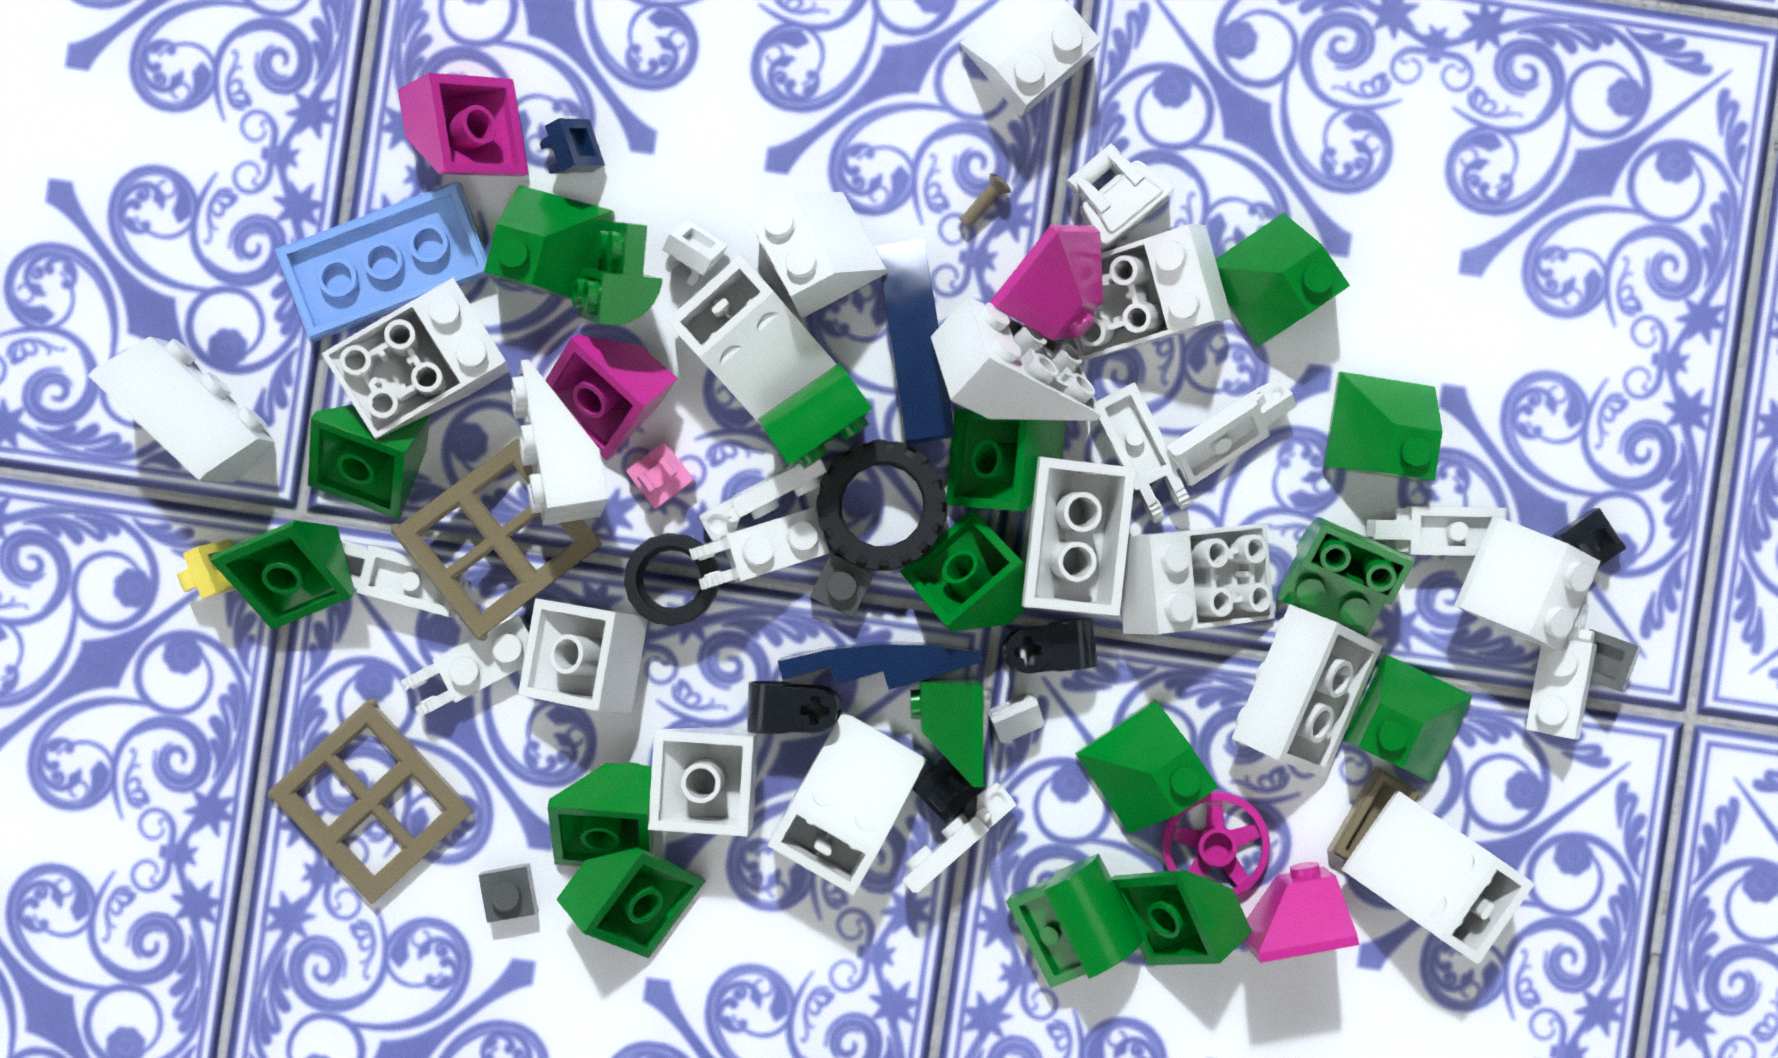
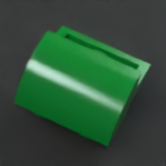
[572,220,663,325]
[758,363,873,469]
[1276,517,1414,637]
[1006,853,1143,988]

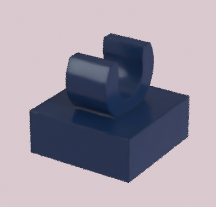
[540,118,605,174]

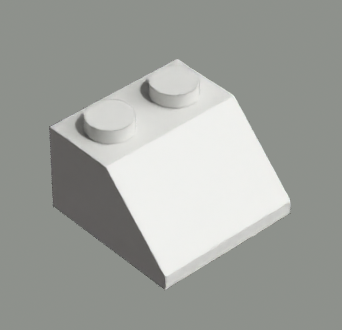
[959,0,1101,118]
[748,192,887,319]
[1454,516,1600,651]
[518,598,648,714]
[648,728,759,837]

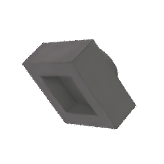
[809,553,875,618]
[1589,629,1642,692]
[478,863,538,923]

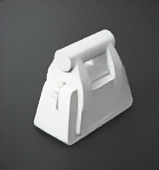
[1066,144,1174,253]

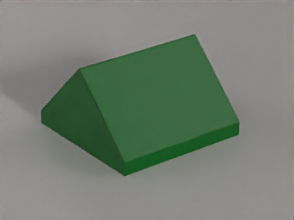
[210,520,355,630]

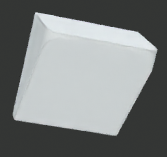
[987,692,1044,743]

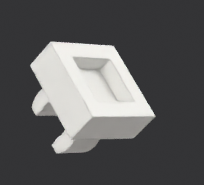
[662,220,728,286]

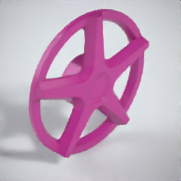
[1162,790,1270,896]

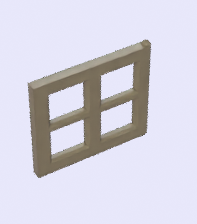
[391,438,602,641]
[268,698,474,904]

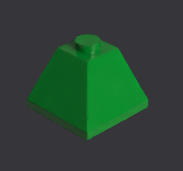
[484,185,614,300]
[1215,213,1350,347]
[1323,371,1443,482]
[308,404,430,520]
[946,409,1066,512]
[900,509,1028,632]
[1343,654,1473,782]
[910,677,984,787]
[1075,700,1219,834]
[547,763,655,866]
[556,847,706,959]
[1112,870,1252,965]

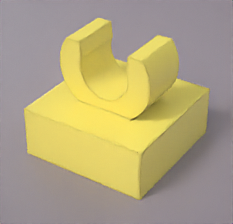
[176,540,236,599]

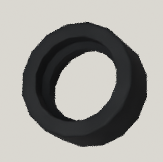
[624,533,718,626]

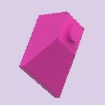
[398,73,528,177]
[990,225,1103,340]
[545,334,678,461]
[1242,862,1359,963]

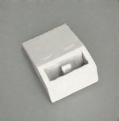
[1073,224,1232,361]
[667,254,836,426]
[321,278,510,439]
[931,295,1101,421]
[510,359,609,526]
[1121,523,1275,634]
[767,710,927,896]
[1341,790,1535,965]

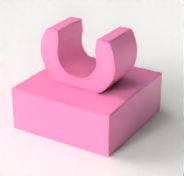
[626,441,695,510]

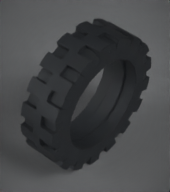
[816,439,947,571]

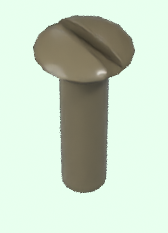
[959,173,1011,228]

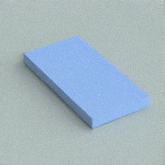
[275,181,490,342]

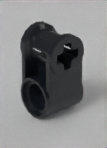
[1001,618,1098,674]
[747,681,842,734]

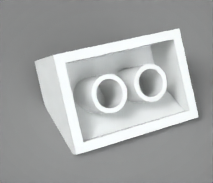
[88,337,274,483]
[1021,457,1136,616]
[1231,604,1383,778]

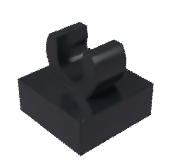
[1553,508,1626,567]
[912,756,981,824]

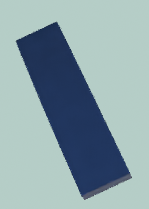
[876,239,955,444]
[777,641,983,690]

